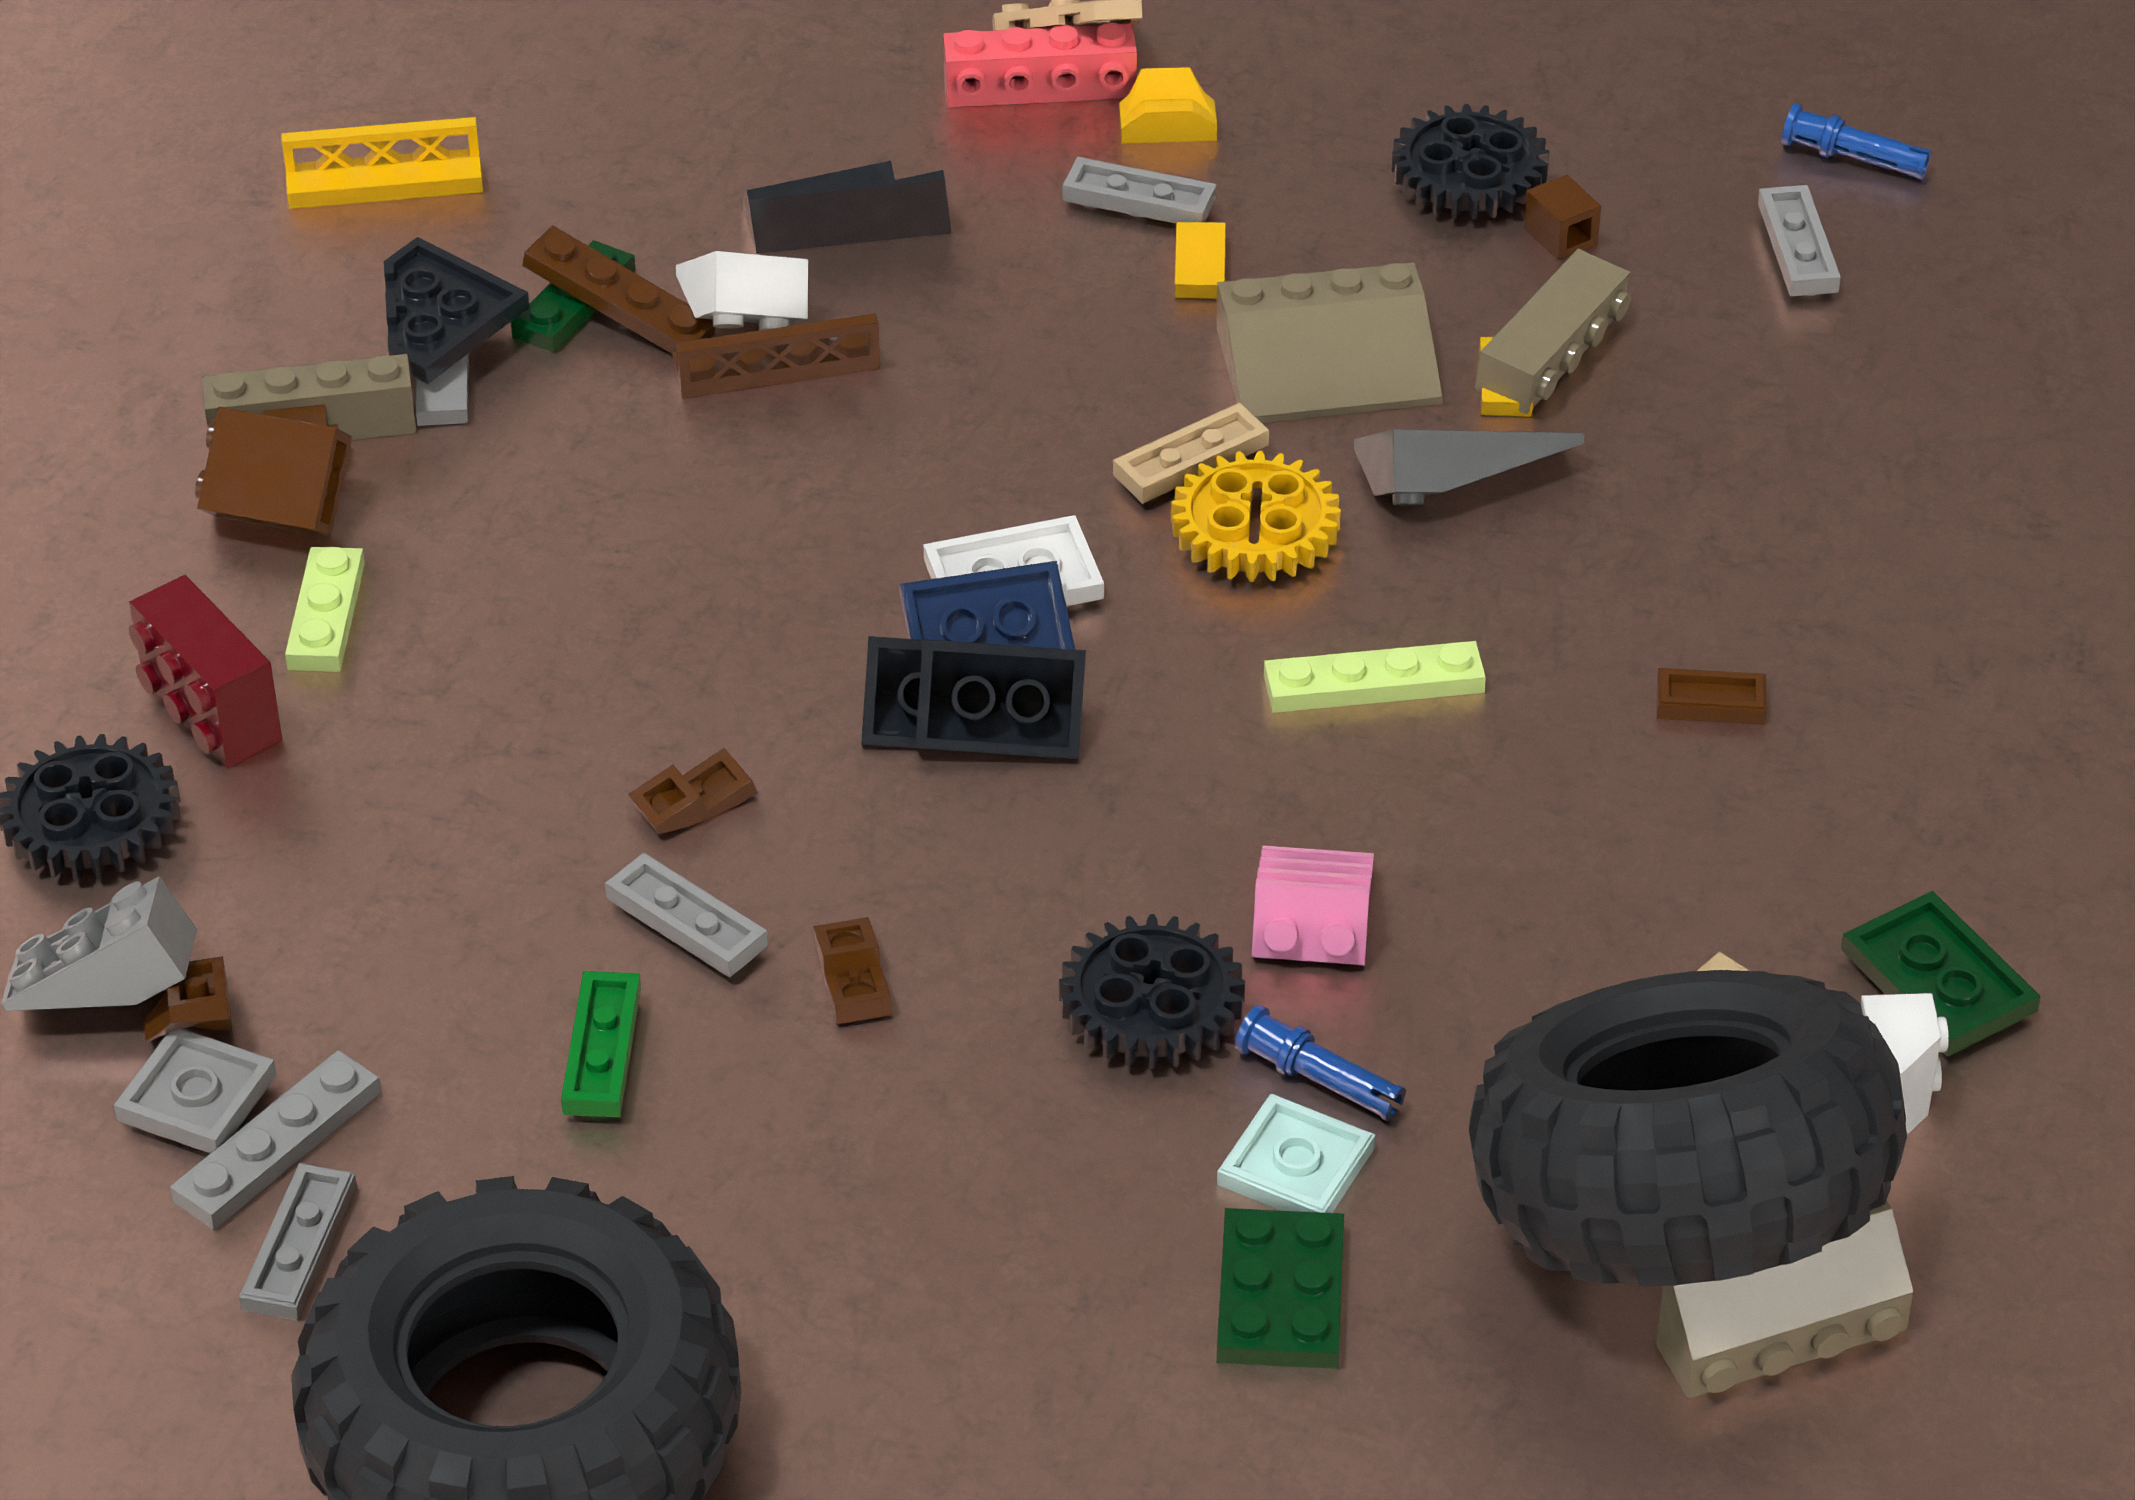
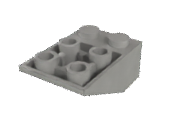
[1,876,197,1011]

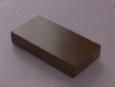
[1656,668,1767,725]

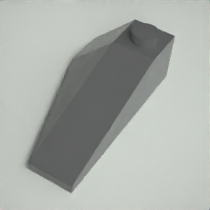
[1354,429,1584,506]

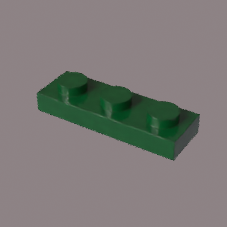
[510,240,636,354]

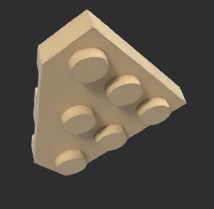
[992,0,1143,30]

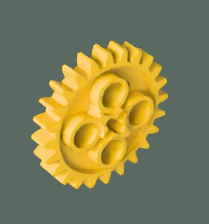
[1171,450,1341,582]

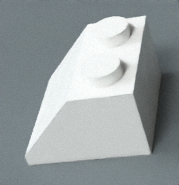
[676,251,808,330]
[1861,993,1948,1134]

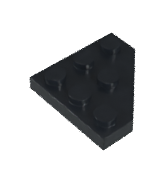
[383,237,530,384]

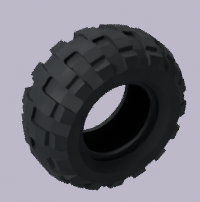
[1469,970,1907,1286]
[291,1176,741,1500]

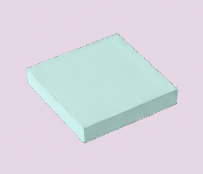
[1217,1093,1376,1213]

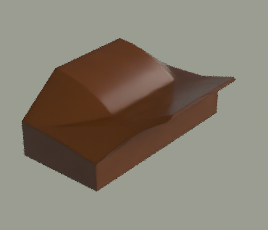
[144,956,233,1043]

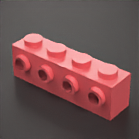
[943,23,1137,108]

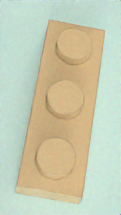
[1113,402,1269,504]

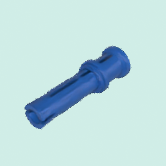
[1781,103,1931,180]
[1235,1005,1406,1121]

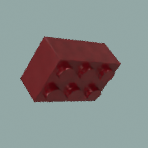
[128,574,283,769]

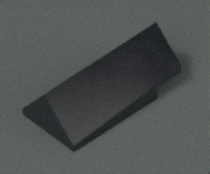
[742,161,951,254]
[861,636,1086,759]

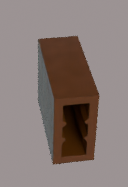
[195,407,352,537]

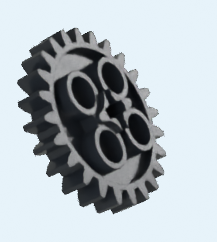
[1391,104,1549,219]
[0,734,181,879]
[1059,914,1245,1069]

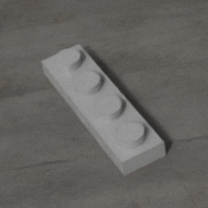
[170,1050,382,1230]

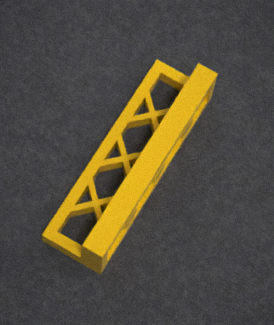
[281,117,483,209]

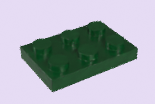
[1841,890,2041,1057]
[1216,1208,1344,1369]

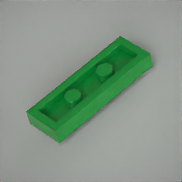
[561,971,641,1117]

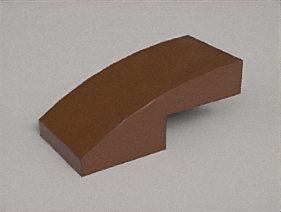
[628,748,758,833]
[813,917,893,1024]

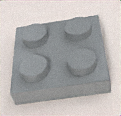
[113,1029,277,1153]

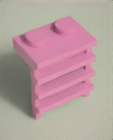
[1251,845,1374,965]

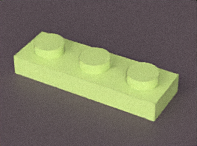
[285,547,365,672]

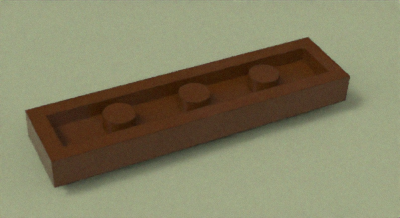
[522,225,716,353]

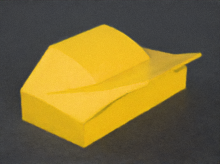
[1119,67,1217,144]

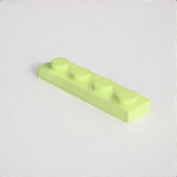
[1264,641,1486,713]

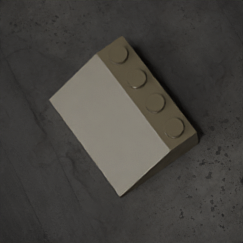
[1216,262,1443,424]

